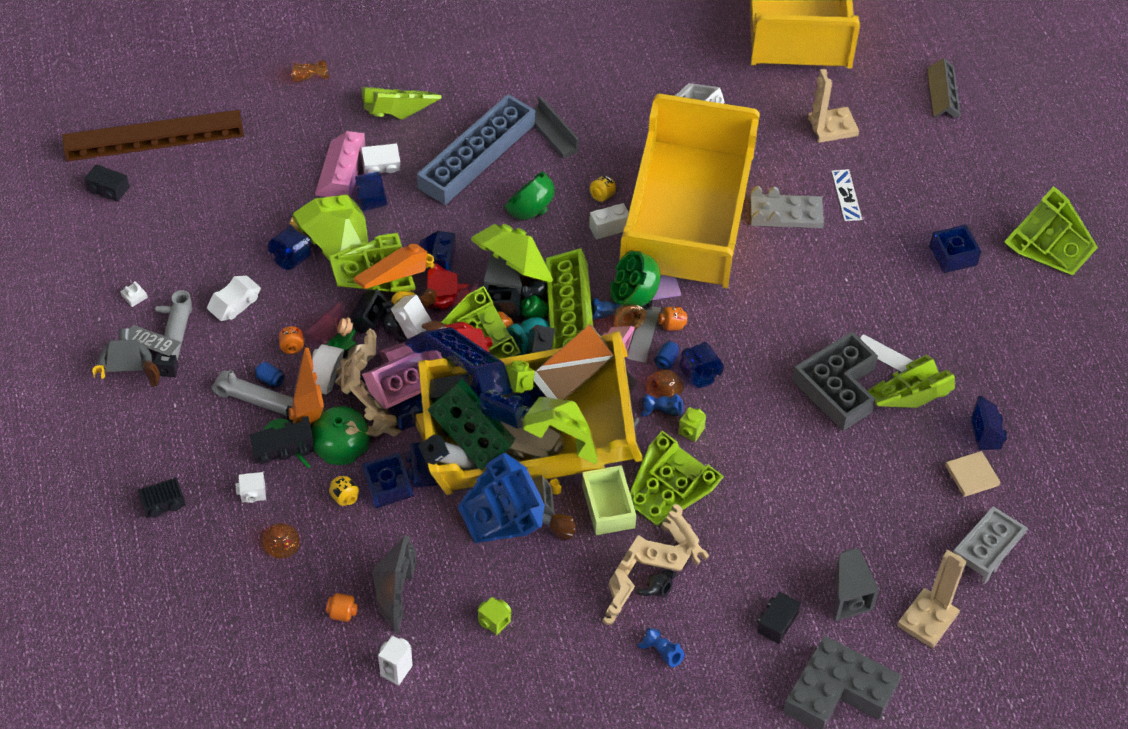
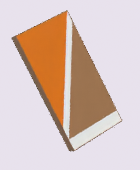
[534,324,615,400]

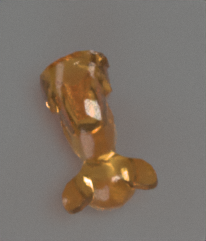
[292,60,329,82]

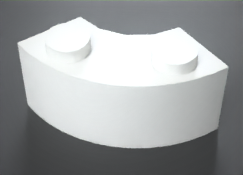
[207,276,261,321]
[312,344,344,394]

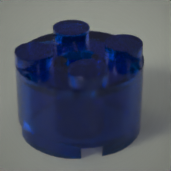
[355,171,388,211]
[268,226,310,270]
[679,342,724,388]

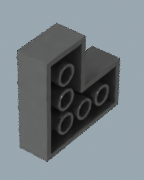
[792,331,878,431]
[783,635,902,729]

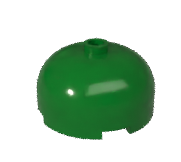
[503,171,555,221]
[610,251,661,308]
[311,406,370,465]

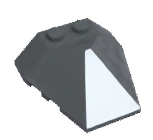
[372,535,417,633]

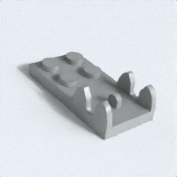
[750,186,824,228]
[953,506,1028,584]

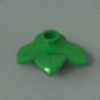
[326,329,356,351]

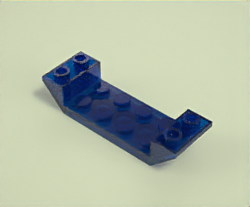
[405,327,513,400]
[479,382,547,429]

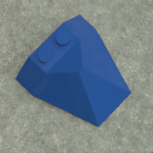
[457,453,545,543]

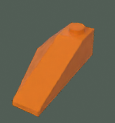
[353,244,427,289]
[289,348,324,426]

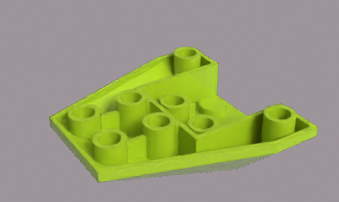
[425,286,521,367]
[630,431,724,526]

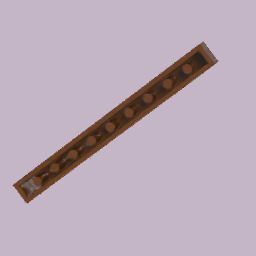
[62,109,244,162]

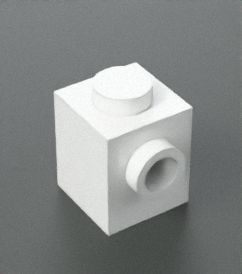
[236,472,266,503]

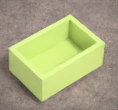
[582,465,636,535]

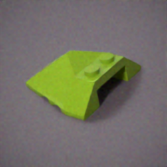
[361,87,441,120]
[1004,186,1098,275]
[292,195,368,261]
[471,224,553,283]
[329,233,415,292]
[867,354,955,408]
[522,397,597,465]

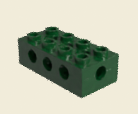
[427,378,515,471]

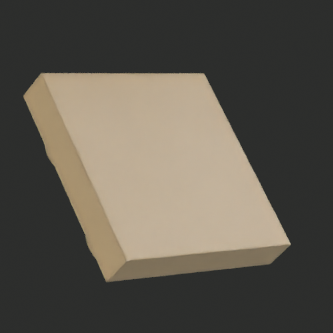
[945,451,1000,497]

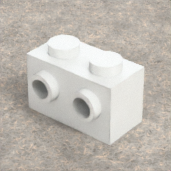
[361,144,400,175]
[589,203,629,239]
[391,294,431,341]
[378,636,412,686]

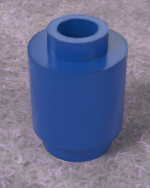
[654,341,679,369]
[255,362,285,387]

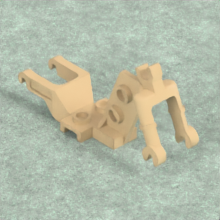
[335,329,401,437]
[602,504,709,625]

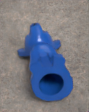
[591,298,629,322]
[641,394,683,417]
[638,627,685,667]

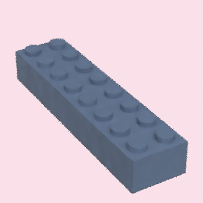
[417,94,535,205]

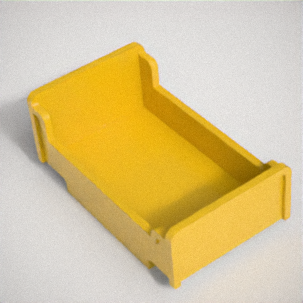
[750,0,860,68]
[620,94,760,289]
[419,331,643,495]

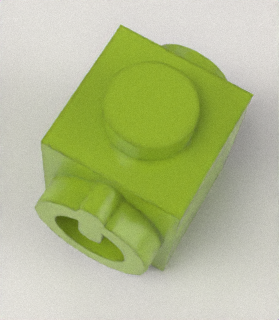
[503,360,535,393]
[678,407,706,442]
[478,597,511,635]

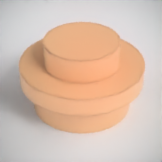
[337,318,353,337]

